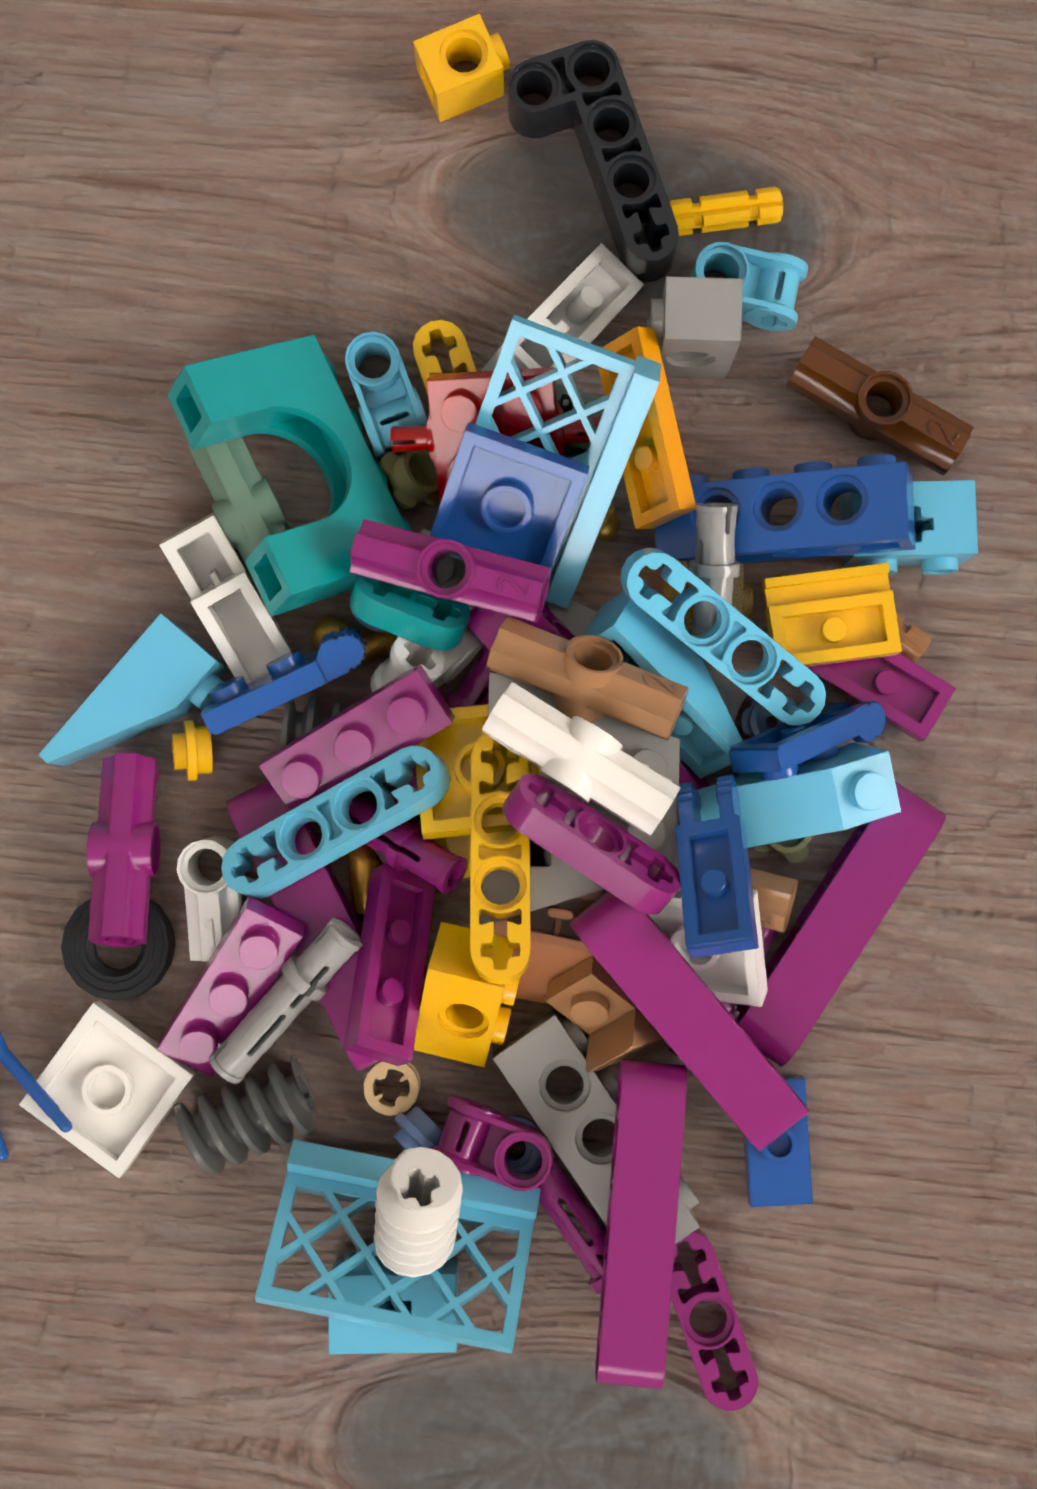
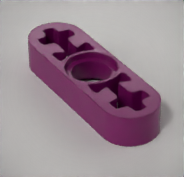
[503,774,681,915]
[671,1228,758,1411]

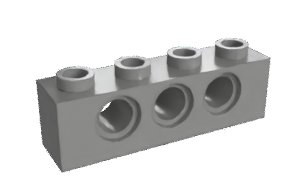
[492,1009,700,1244]

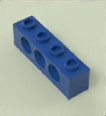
[655,454,916,569]

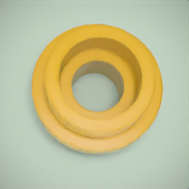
[172,720,213,781]

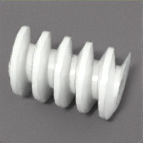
[374,1147,463,1277]

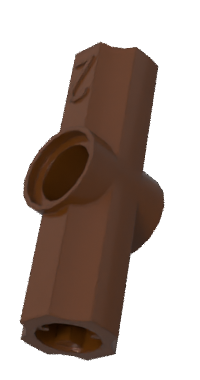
[786,336,974,476]

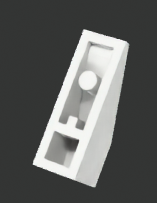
[481,243,644,381]

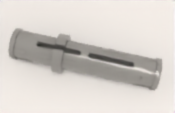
[209,918,362,1084]

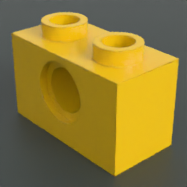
[414,922,520,1068]

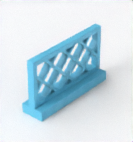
[448,314,661,609]
[255,1139,541,1354]

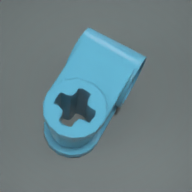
[690,242,808,331]
[345,331,428,459]

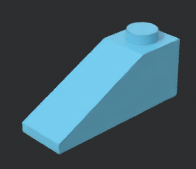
[583,579,743,779]
[38,613,228,767]
[697,743,901,848]

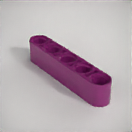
[226,780,380,1072]
[737,781,946,1067]
[570,891,810,1152]
[595,1060,687,1389]

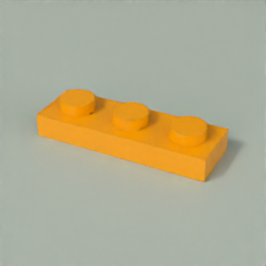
[598,326,696,529]

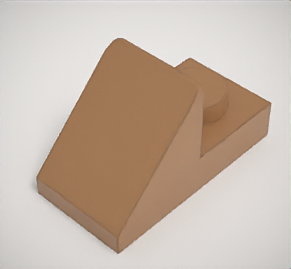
[545,955,664,1073]

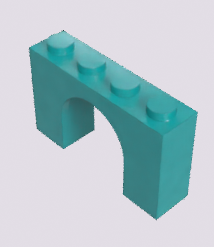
[167,335,412,617]

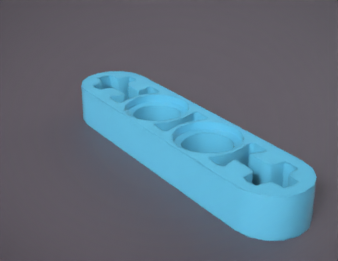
[620,548,826,726]
[221,745,451,899]

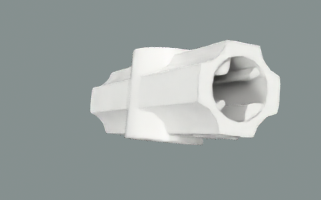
[482,682,680,837]

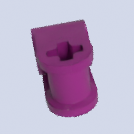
[429,1094,554,1191]

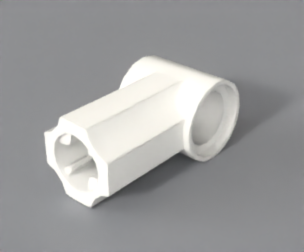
[177,836,243,962]

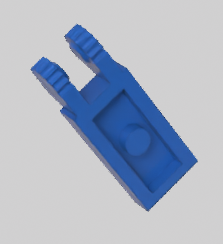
[201,626,366,736]
[728,701,887,781]
[675,775,759,958]

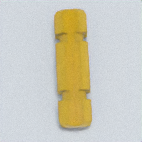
[669,186,783,236]

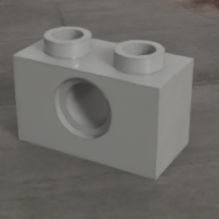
[645,276,743,379]

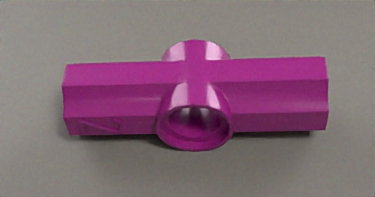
[350,519,552,623]
[87,753,161,947]

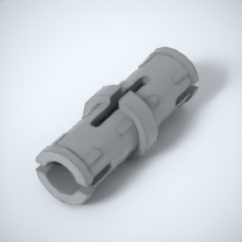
[689,503,740,634]

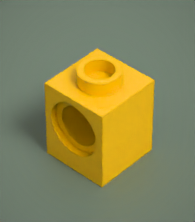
[413,13,510,123]

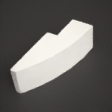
[159,512,293,684]

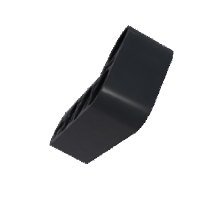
[507,40,679,283]

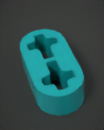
[350,575,470,651]

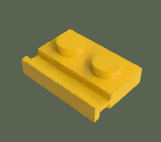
[761,562,902,667]

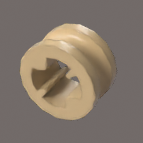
[364,1061,421,1116]

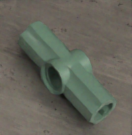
[187,437,291,606]

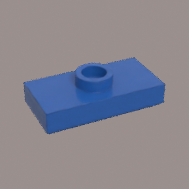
[744,1075,813,1207]

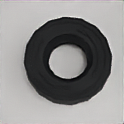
[61,898,175,1001]

